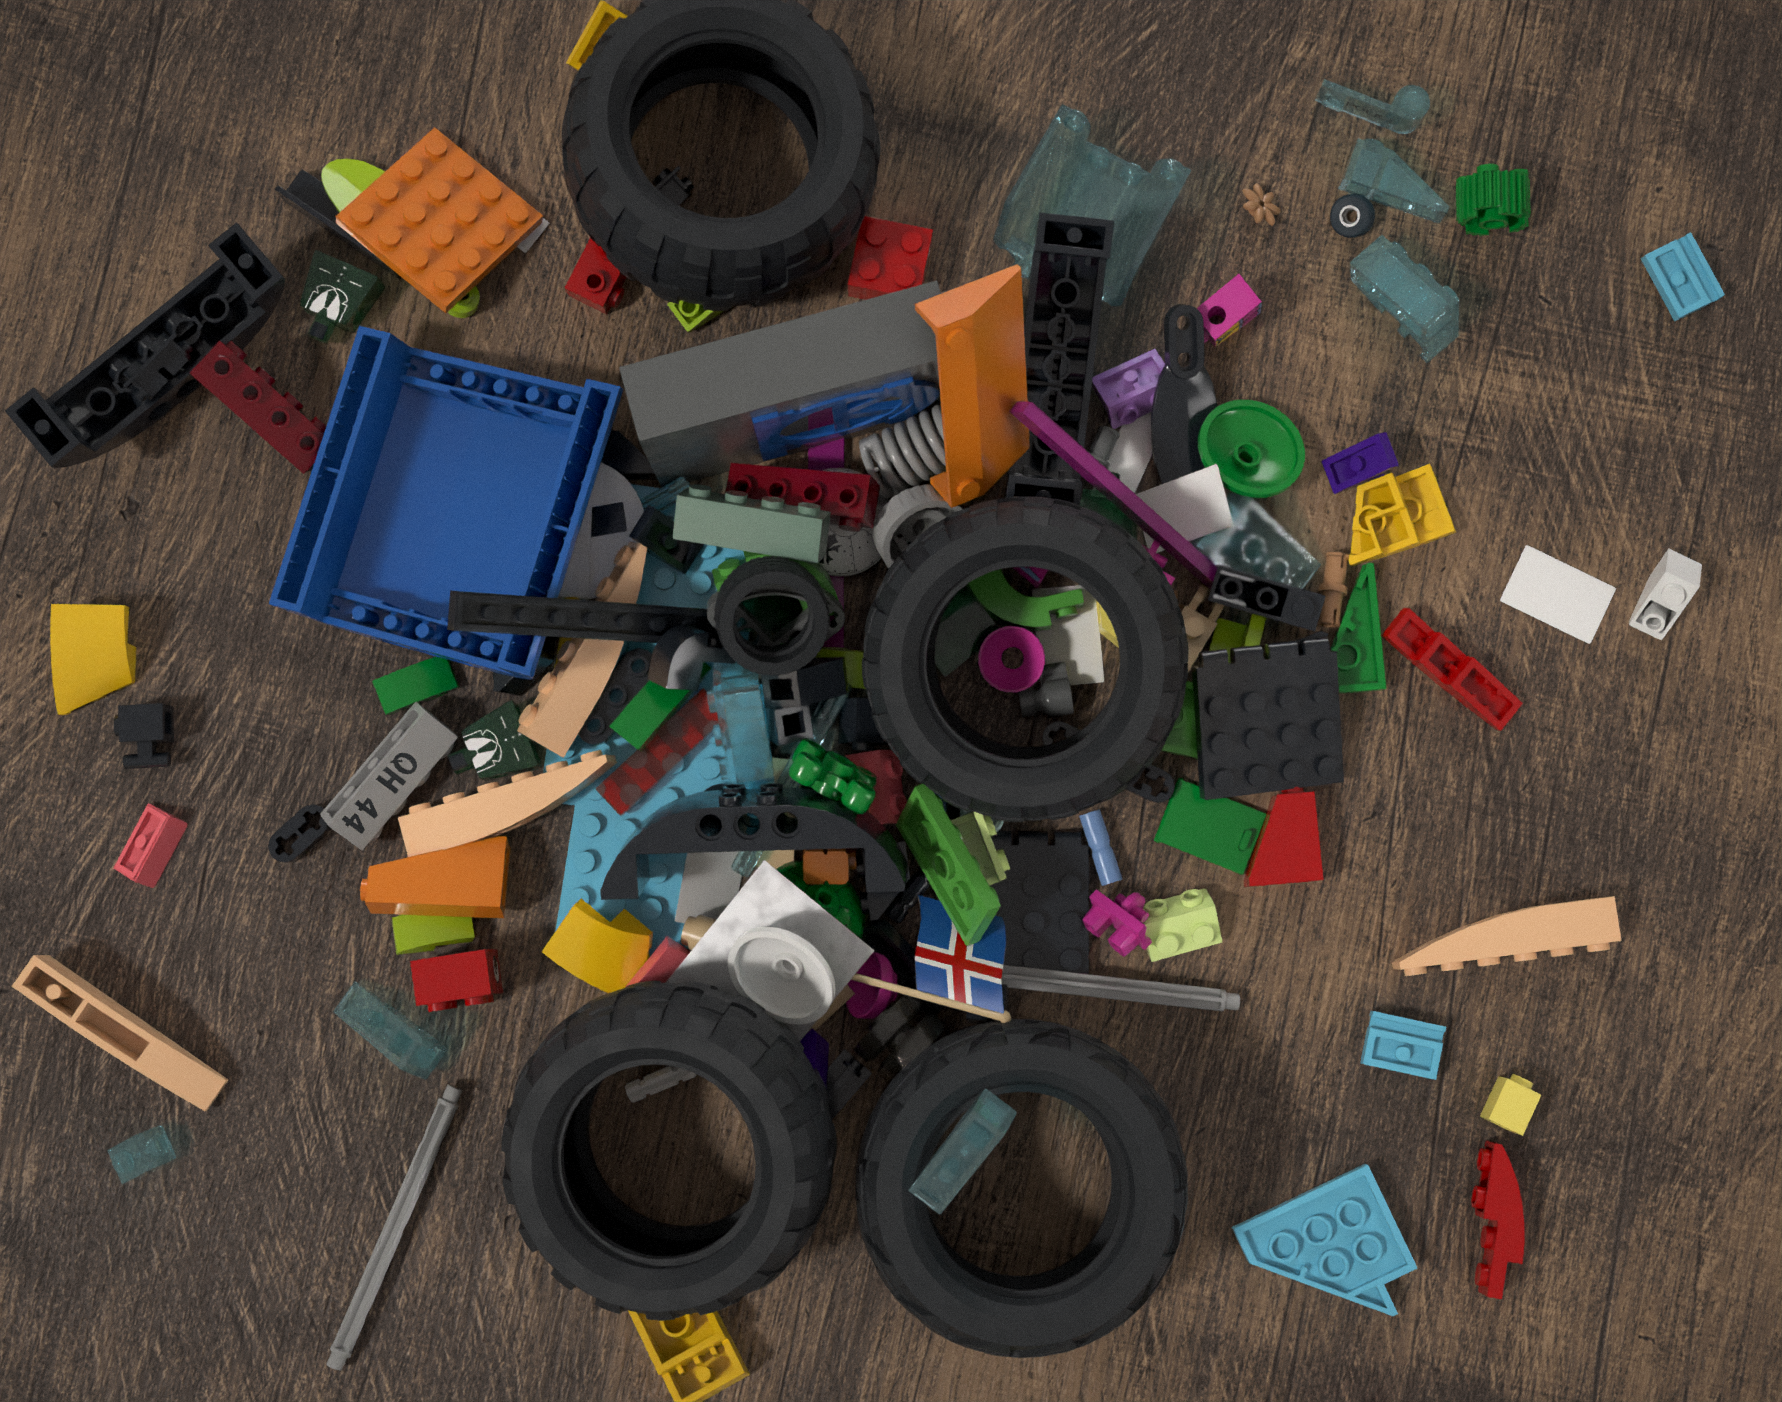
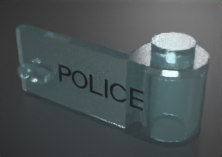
[1314,79,1430,134]

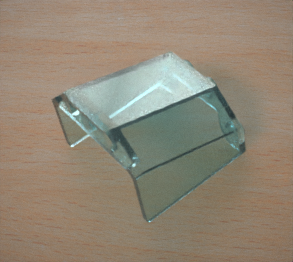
[993,104,1192,306]

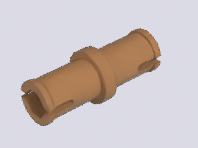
[1317,552,1349,628]

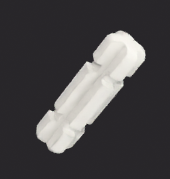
[625,1066,697,1102]

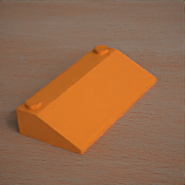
[915,264,1030,508]

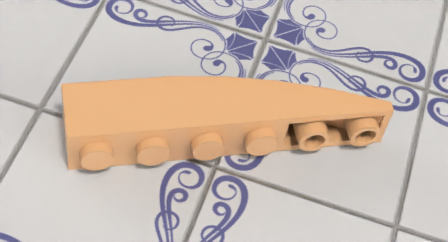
[517,541,647,758]
[398,750,617,857]
[1392,896,1622,976]
[12,955,228,1111]

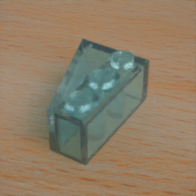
[1350,235,1459,363]
[707,662,775,789]

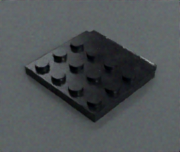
[1192,637,1344,800]
[990,831,1089,974]

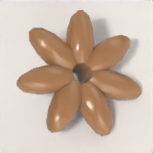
[1242,183,1281,226]

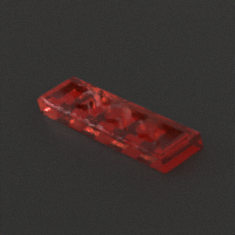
[596,688,729,816]

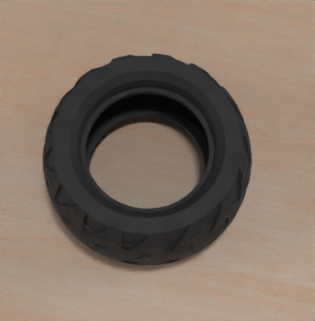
[855,1019,1188,1358]

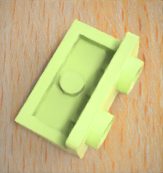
[950,811,1010,886]
[1140,888,1222,962]

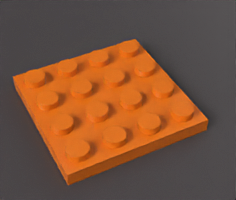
[336,127,543,313]

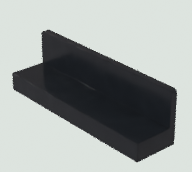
[274,169,402,280]

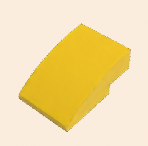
[628,1310,750,1402]

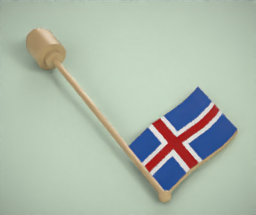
[681,895,1011,1023]

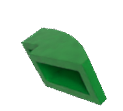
[609,662,712,752]

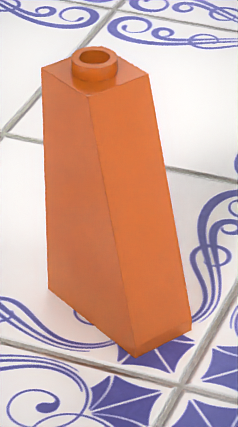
[360,836,511,918]

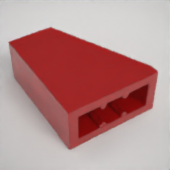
[1244,787,1324,887]

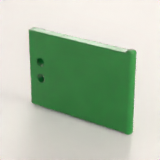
[1154,778,1267,875]

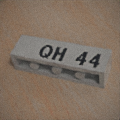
[320,702,458,850]

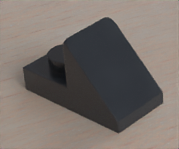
[629,505,704,575]

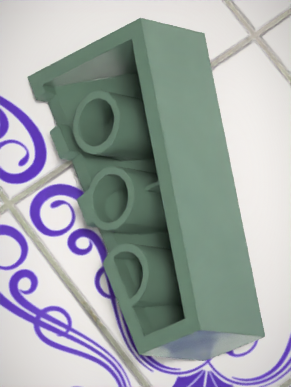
[673,484,831,563]

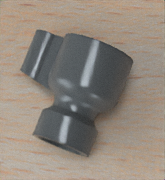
[1018,662,1074,718]

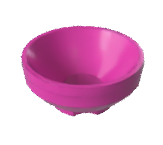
[978,626,1045,692]
[846,952,898,1019]

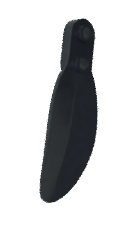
[1151,304,1218,484]

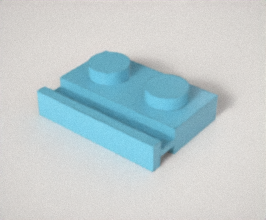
[1641,232,1725,321]
[1360,1011,1446,1080]

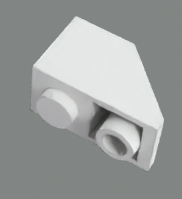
[1629,549,1702,641]

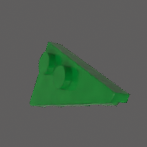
[1330,563,1386,694]

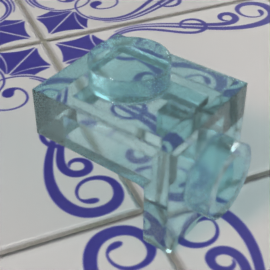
[107,1125,176,1184]

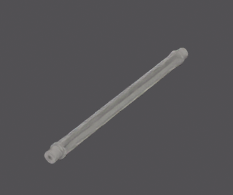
[1001,965,1240,1012]
[326,1084,463,1371]

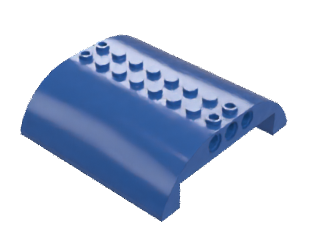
[269,326,623,679]

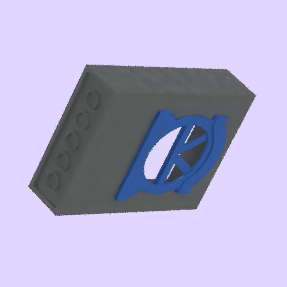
[619,281,947,489]

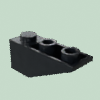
[1208,565,1326,631]

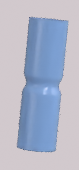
[1079,809,1123,886]

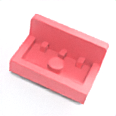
[845,750,907,825]

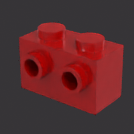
[564,238,626,314]

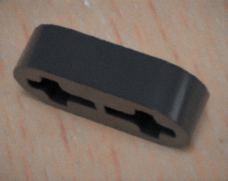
[268,804,331,863]

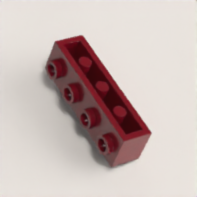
[189,340,326,474]
[726,463,880,532]

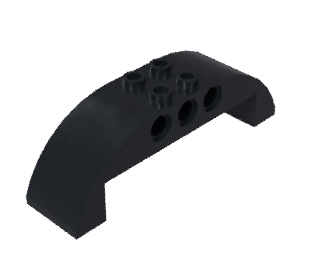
[1005,212,1114,505]
[5,222,285,469]
[600,783,908,900]

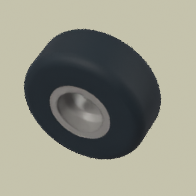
[1330,194,1375,238]

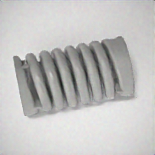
[859,405,946,500]

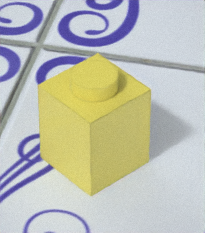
[1480,1074,1541,1136]

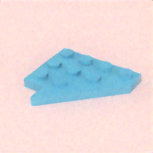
[1232,1164,1417,1316]

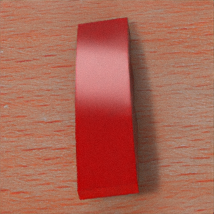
[1381,608,1523,731]

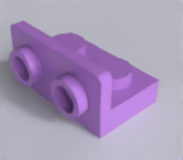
[1092,349,1165,429]

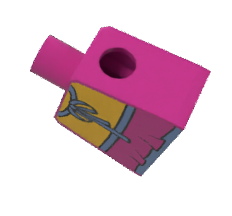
[1197,274,1262,347]

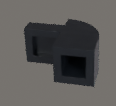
[648,624,735,691]
[764,698,836,746]

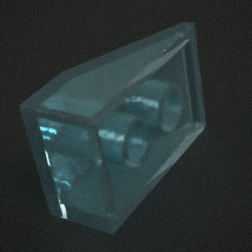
[1191,493,1321,621]

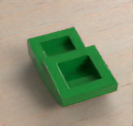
[372,657,460,715]

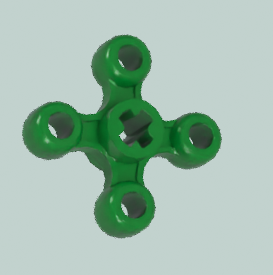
[789,739,877,814]

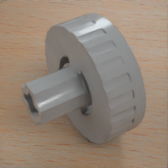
[872,484,963,569]

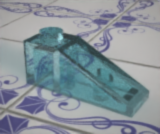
[1338,138,1449,224]
[333,981,448,1080]
[908,1088,1017,1214]

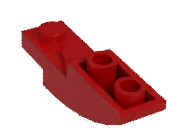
[1471,1141,1525,1300]

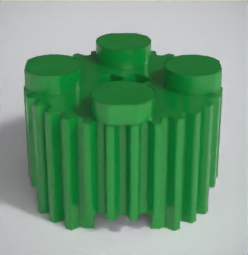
[1456,164,1531,236]

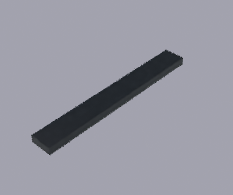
[447,590,718,643]

